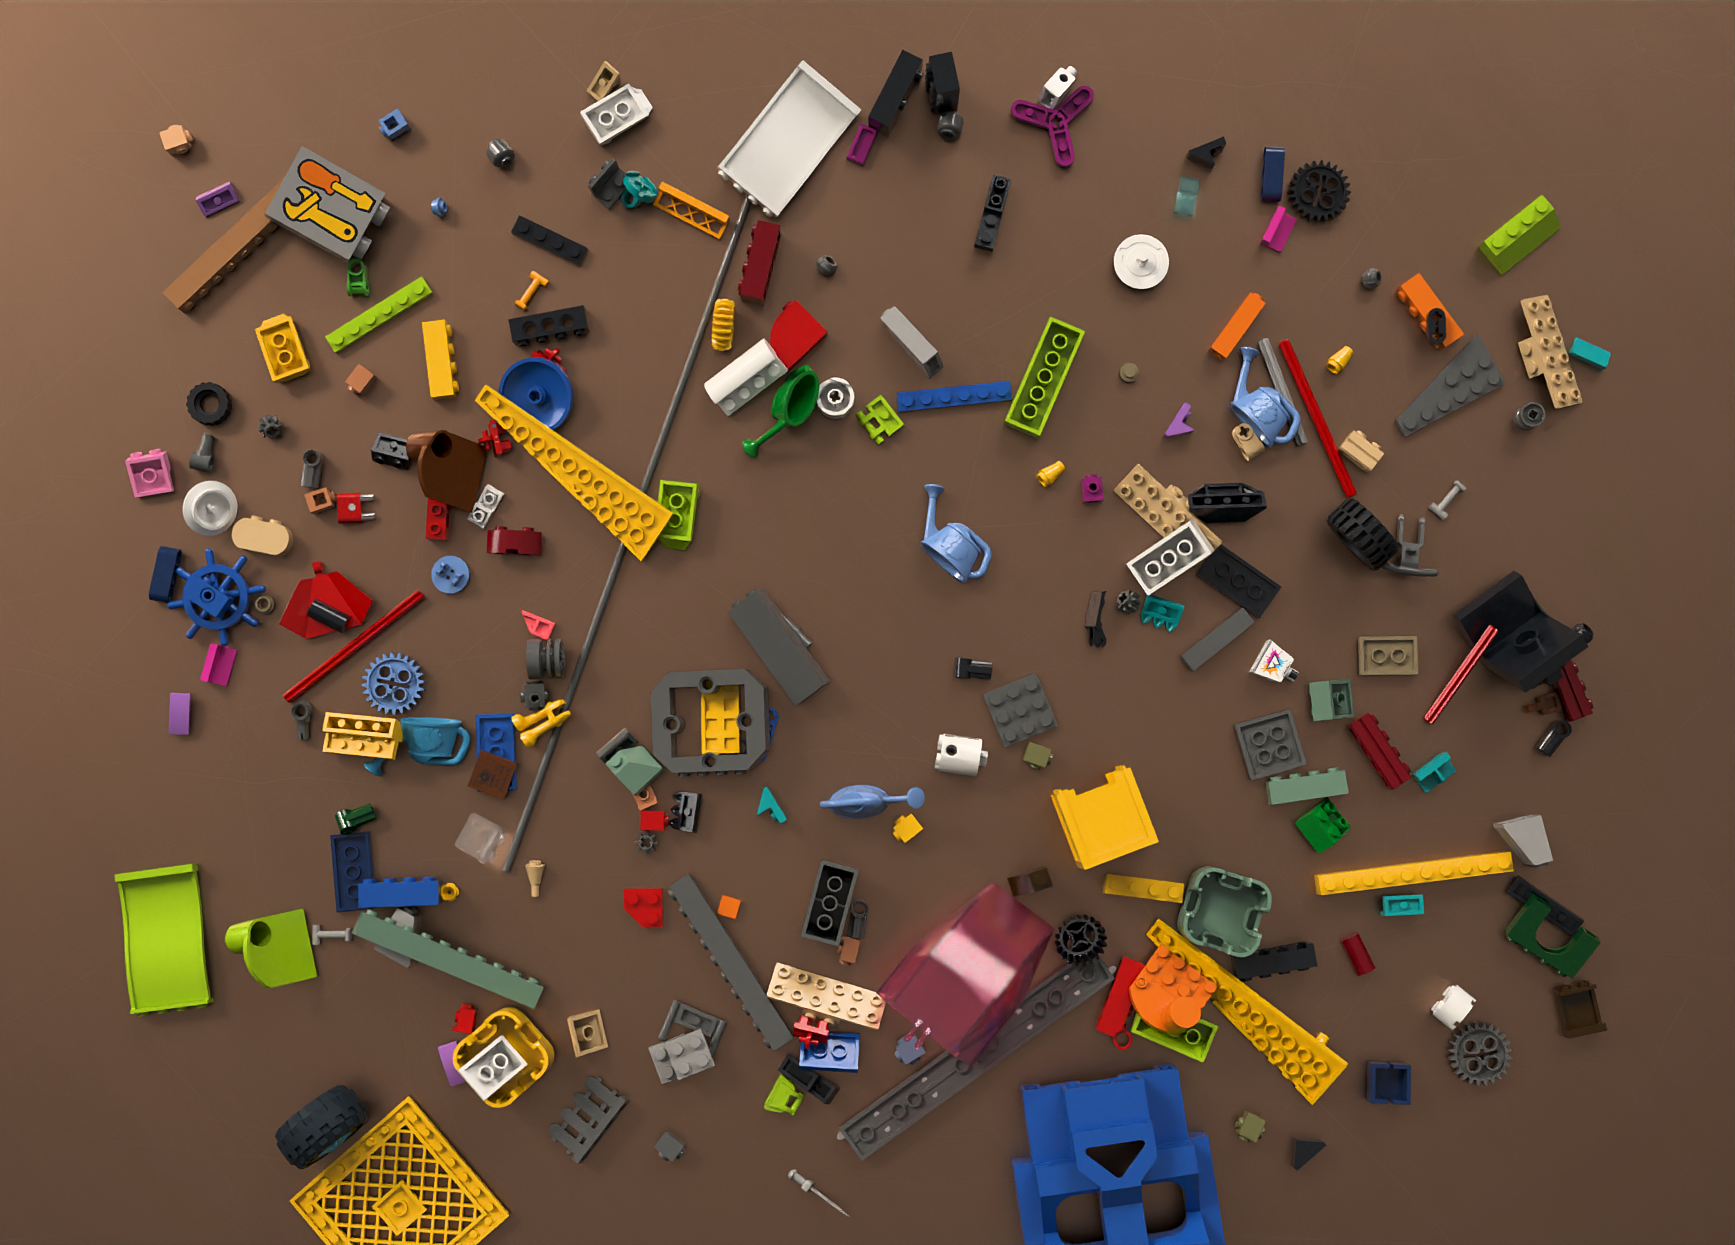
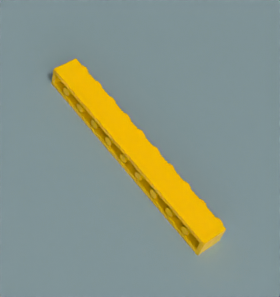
[1314,851,1514,895]

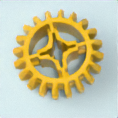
[712,299,735,351]

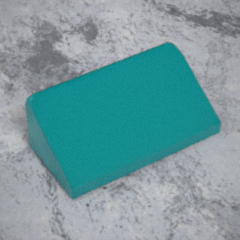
[1568,337,1611,370]

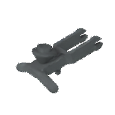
[1382,514,1439,577]

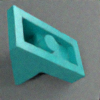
[757,787,787,824]

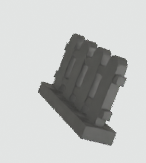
[549,1077,630,1164]

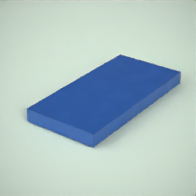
[476,713,517,792]

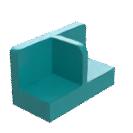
[1412,752,1456,793]
[1380,894,1424,916]

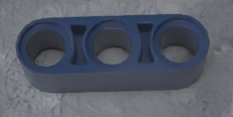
[1261,146,1285,202]
[149,546,182,603]

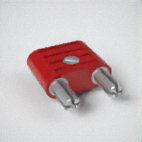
[337,493,375,524]

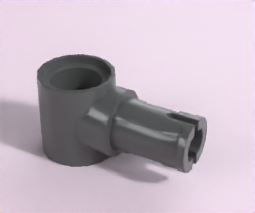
[189,433,214,472]
[291,701,313,740]

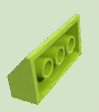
[1478,195,1561,275]
[1131,1012,1218,1063]

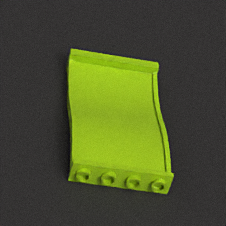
[115,863,213,1017]

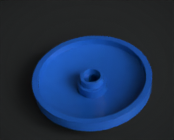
[498,357,574,430]

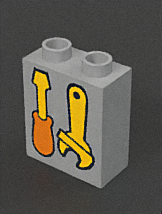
[264,146,390,263]

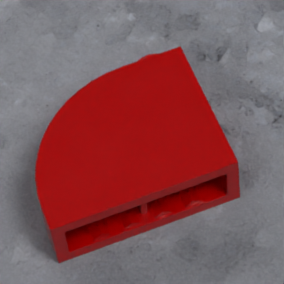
[770,299,828,374]

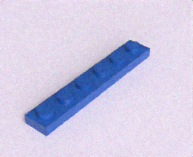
[897,381,1012,413]

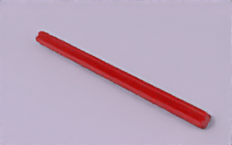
[1279,339,1357,497]
[283,590,425,703]

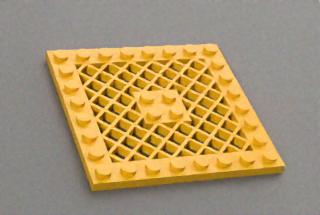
[289,1096,510,1245]

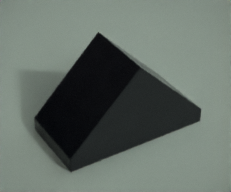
[1291,1137,1327,1171]

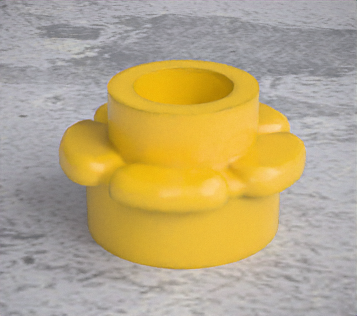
[440,883,459,902]

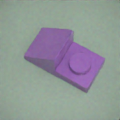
[1163,402,1194,439]

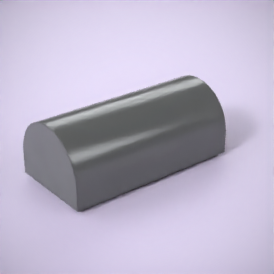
[596,728,638,763]

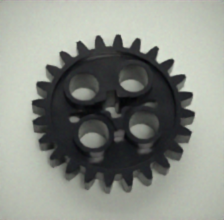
[1288,160,1351,223]

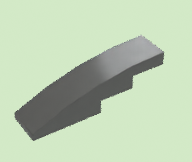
[1180,607,1254,672]

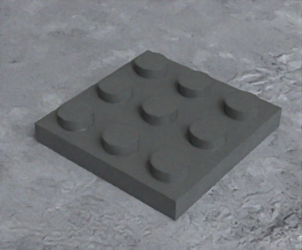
[983,673,1058,748]
[1234,709,1307,780]

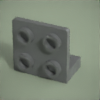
[588,158,626,210]

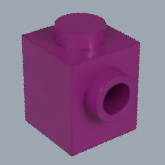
[1081,474,1103,504]

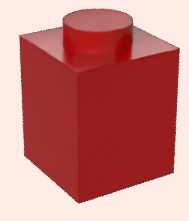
[640,810,669,831]

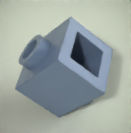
[894,1034,926,1065]

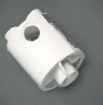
[934,734,988,777]

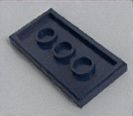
[330,831,376,913]

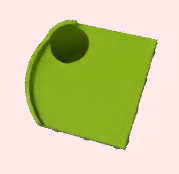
[225,909,317,989]

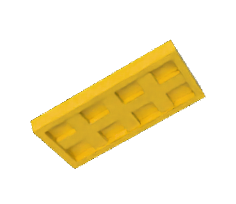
[701,679,741,754]

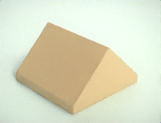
[567,1009,608,1057]

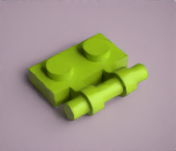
[856,395,904,445]

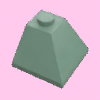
[605,745,664,796]

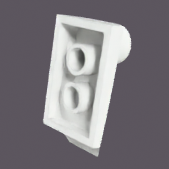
[580,84,653,146]

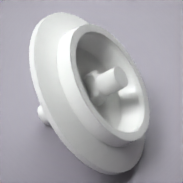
[1114,234,1169,289]
[183,481,238,536]

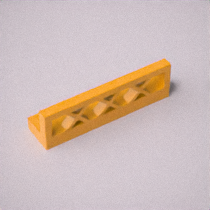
[653,182,730,240]

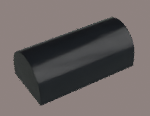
[307,599,351,633]

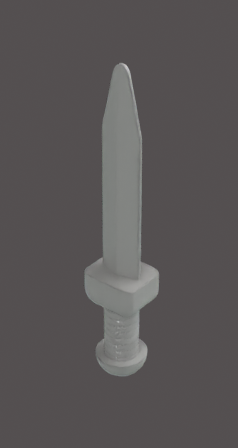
[788,1169,850,1217]

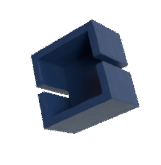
[1366,1061,1411,1105]

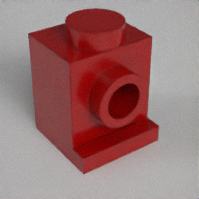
[452,1003,478,1034]

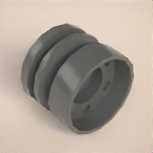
[526,639,566,680]

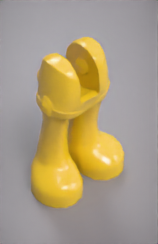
[512,699,571,748]

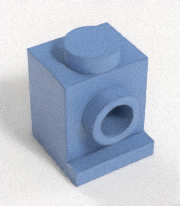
[378,108,411,140]

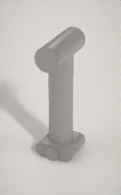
[1429,480,1466,520]
[312,925,353,945]

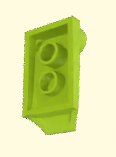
[658,480,700,550]

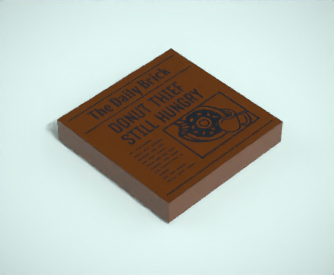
[468,750,518,799]

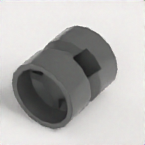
[1514,402,1546,431]

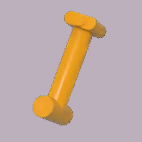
[514,271,549,311]

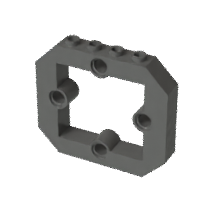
[651,669,770,777]

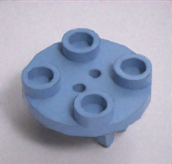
[431,556,470,594]

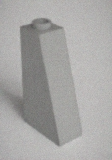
[880,306,944,378]

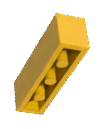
[422,319,459,400]
[1103,873,1184,903]

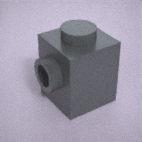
[654,1129,686,1162]

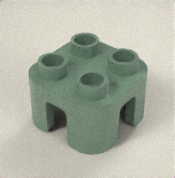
[1177,866,1272,957]

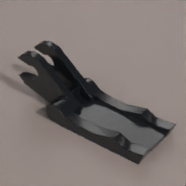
[1085,591,1107,648]

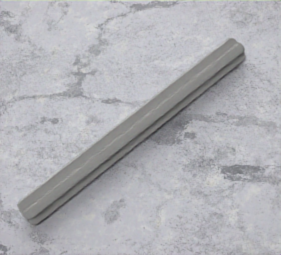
[1258,338,1308,446]

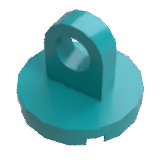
[621,171,658,208]

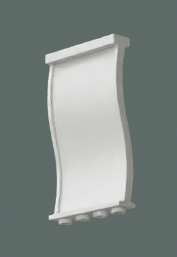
[716,60,861,218]

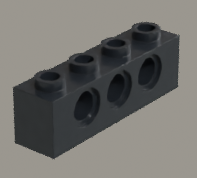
[508,305,590,347]

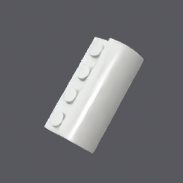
[704,338,788,416]

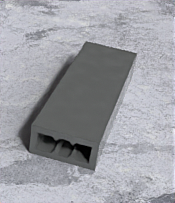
[728,588,830,706]

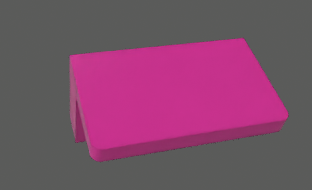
[1260,206,1297,253]
[200,643,237,686]

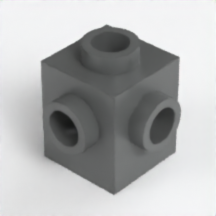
[520,681,548,711]

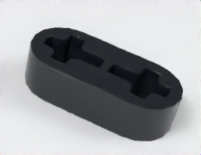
[1426,308,1446,346]

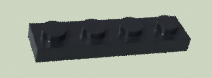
[511,215,588,266]
[1507,875,1584,936]

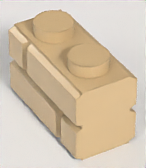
[1338,430,1384,473]

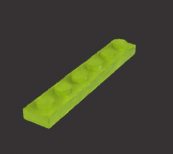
[325,276,433,354]

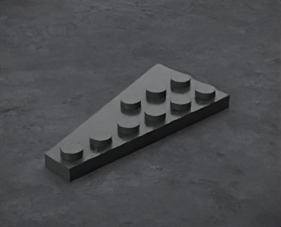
[1395,334,1505,437]

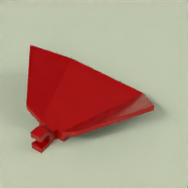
[279,561,373,639]

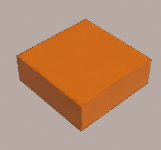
[717,895,741,919]

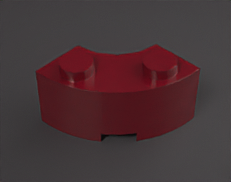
[487,526,542,556]

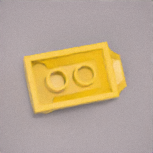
[255,314,310,383]

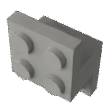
[648,1028,715,1084]

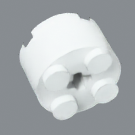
[817,377,854,419]
[1431,985,1476,1030]

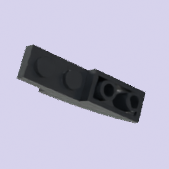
[974,174,1011,252]

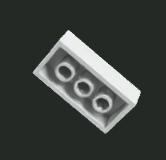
[1127,519,1214,595]

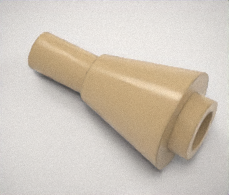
[525,860,545,897]

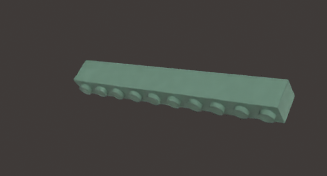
[352,909,544,1009]

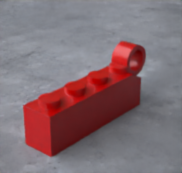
[1095,956,1145,1050]

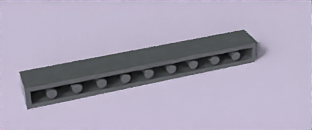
[668,873,794,1051]

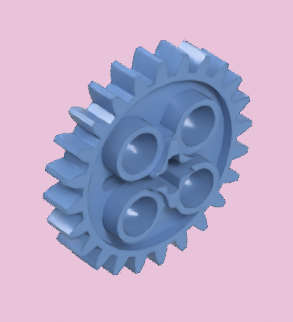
[361,652,426,715]

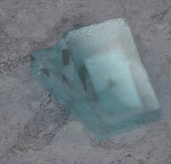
[1174,176,1199,217]

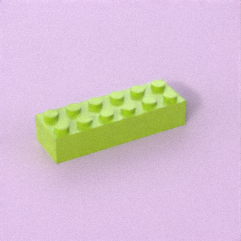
[1004,316,1085,439]

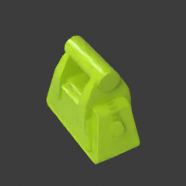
[764,1074,805,1116]

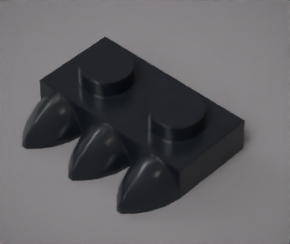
[669,792,702,833]

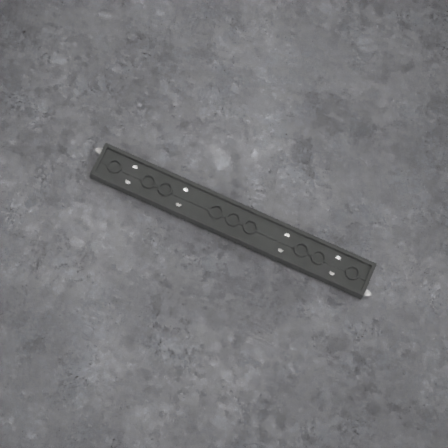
[837,955,1116,1161]

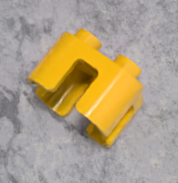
[453,1007,554,1108]

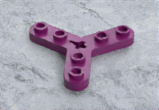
[1011,86,1094,168]

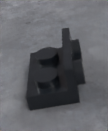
[371,432,410,470]

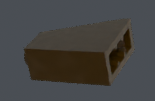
[1007,866,1053,897]

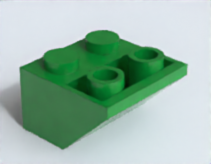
[1295,797,1351,854]

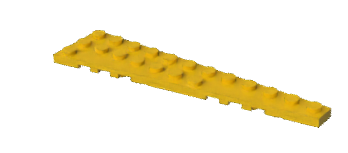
[475,384,674,561]
[1146,918,1348,1105]

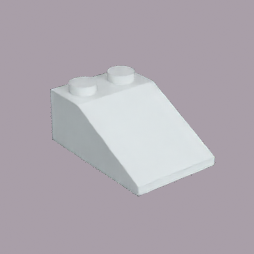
[458,1035,527,1101]

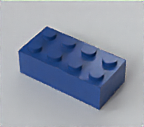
[358,876,441,908]

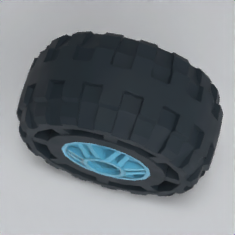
[275,1085,368,1169]

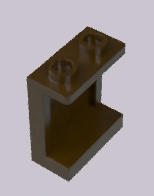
[1553,980,1607,1039]

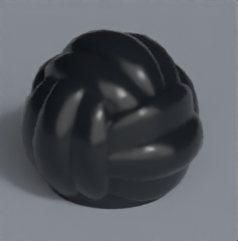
[1573,623,1594,643]

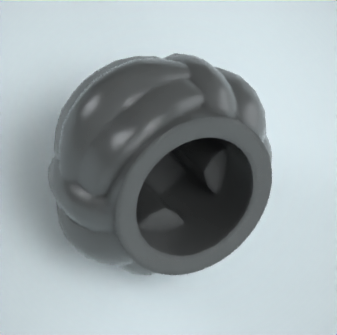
[816,255,837,276]
[1361,268,1381,289]

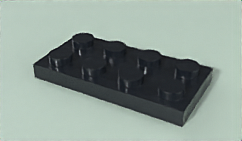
[1196,544,1281,618]

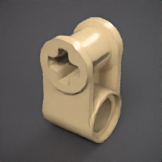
[1232,423,1265,461]

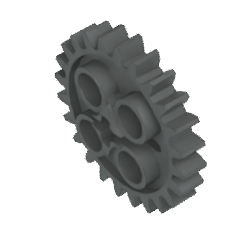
[1448,1022,1513,1086]

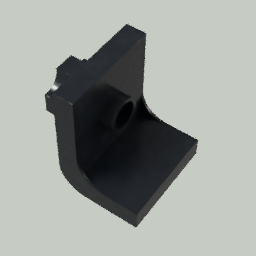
[1452,571,1588,693]

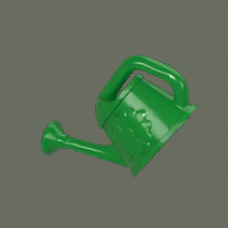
[742,365,819,458]

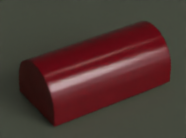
[1340,932,1376,976]

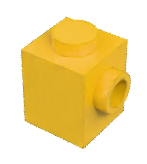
[893,814,923,843]

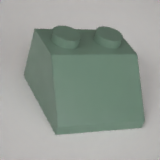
[1309,679,1355,721]

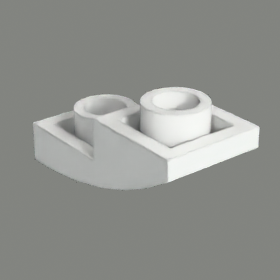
[467,484,504,529]

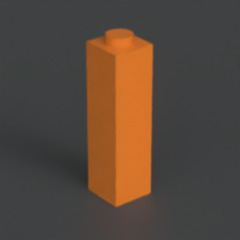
[1208,292,1266,362]

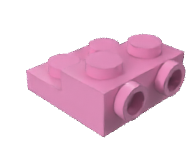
[125,449,174,498]

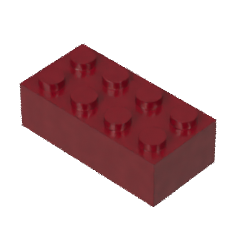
[737,220,782,307]

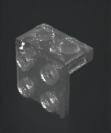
[455,813,506,865]

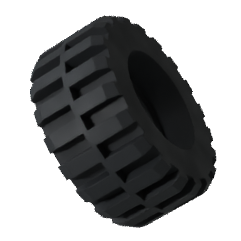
[1327,498,1399,570]

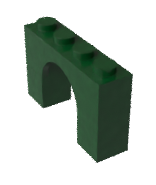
[1505,894,1600,979]

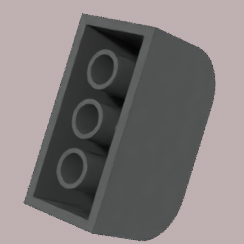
[801,859,859,947]

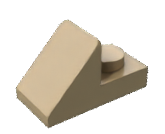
[586,61,620,101]

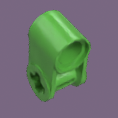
[347,259,369,296]

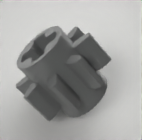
[257,414,283,438]
[1117,589,1141,615]
[634,830,659,855]

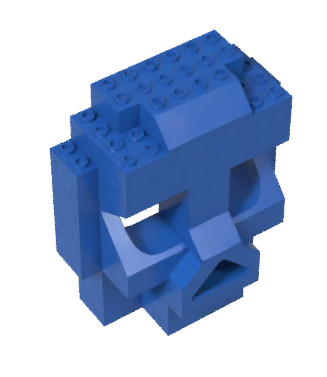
[1011,1064,1225,1245]

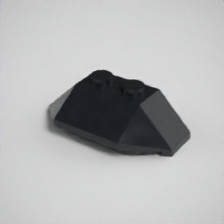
[1187,483,1267,523]

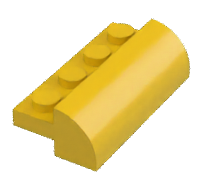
[322,712,403,760]

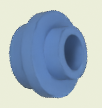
[431,198,447,217]

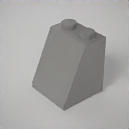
[1493,815,1553,868]
[374,906,422,968]

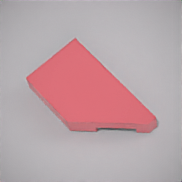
[521,610,556,641]

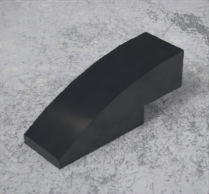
[778,1054,840,1105]

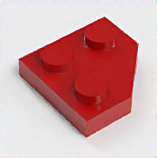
[623,888,663,928]

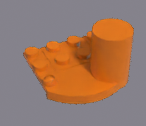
[1129,944,1217,1036]

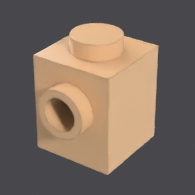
[159,125,193,155]

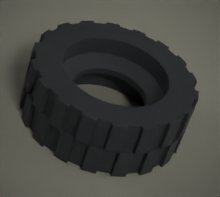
[186,382,232,426]

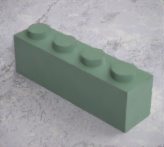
[1265,767,1348,805]

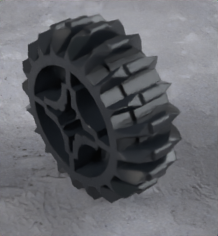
[1055,914,1107,966]

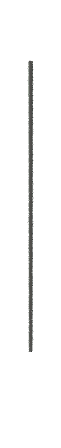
[502,194,752,873]

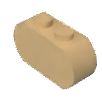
[232,516,293,557]

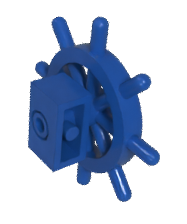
[167,548,266,646]

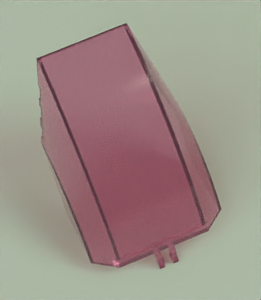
[876,881,1054,1067]

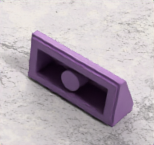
[196,181,239,217]

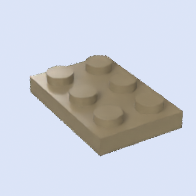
[1358,636,1418,675]

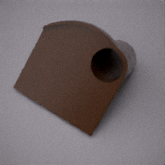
[406,430,487,513]

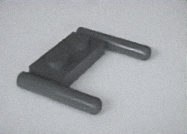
[658,1000,727,1057]

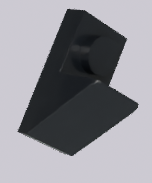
[1186,136,1226,169]

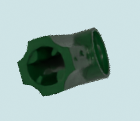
[335,803,377,835]

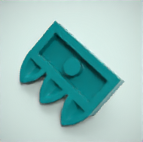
[1141,594,1184,632]

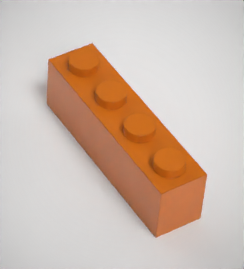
[1397,273,1464,350]

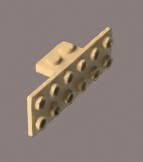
[1518,295,1582,409]
[1114,464,1222,568]
[766,963,887,1031]

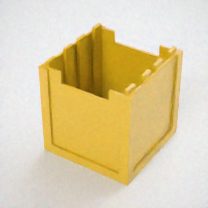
[1050,765,1159,870]

